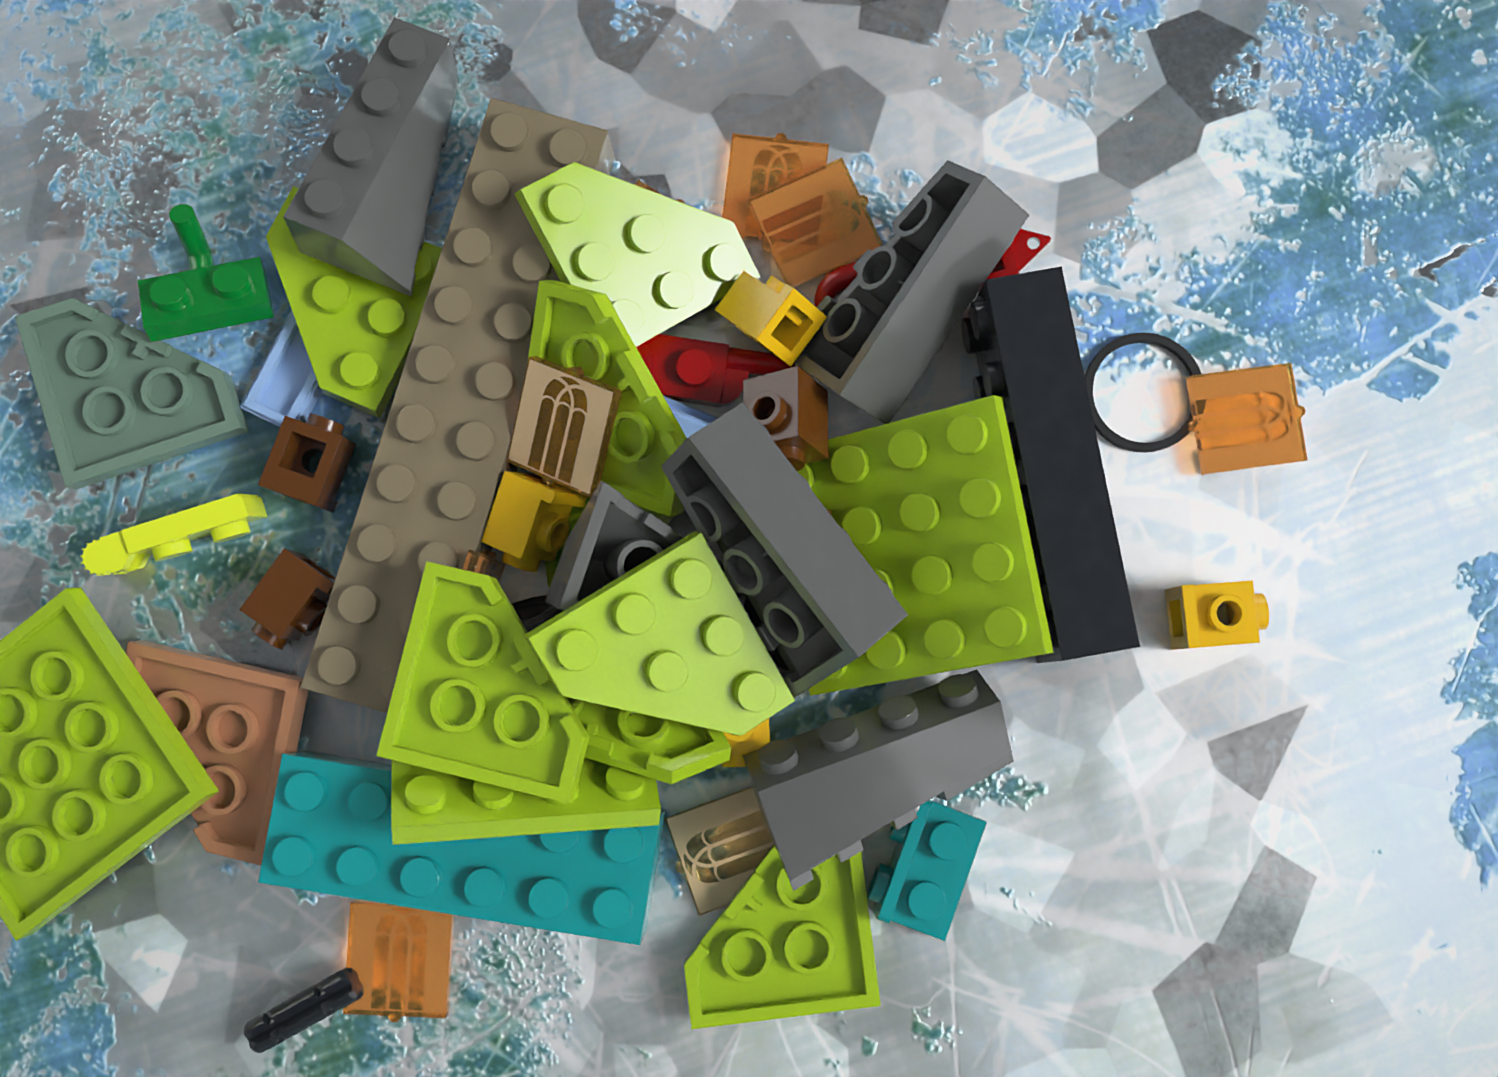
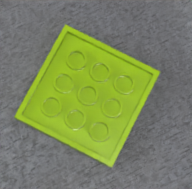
[797,395,1054,696]
[0,587,219,941]

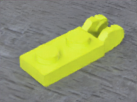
[80,494,268,576]

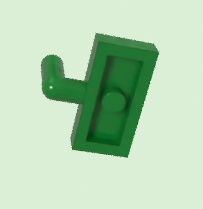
[137,204,274,342]

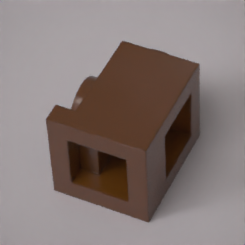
[258,413,356,513]
[239,548,336,650]

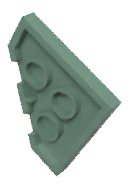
[15,297,249,490]

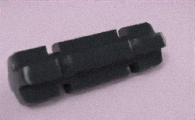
[244,967,364,1053]

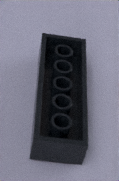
[961,266,1140,663]

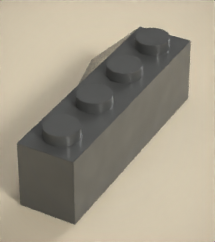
[283,17,459,297]
[794,160,1029,424]
[661,402,908,698]
[545,481,790,678]
[742,669,1014,891]

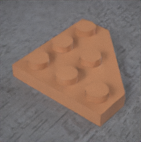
[126,640,309,866]

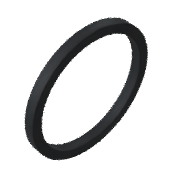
[1085,332,1205,453]

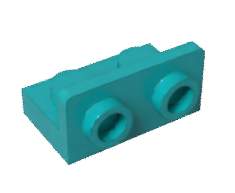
[867,800,987,941]

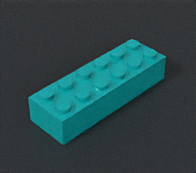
[258,751,666,945]

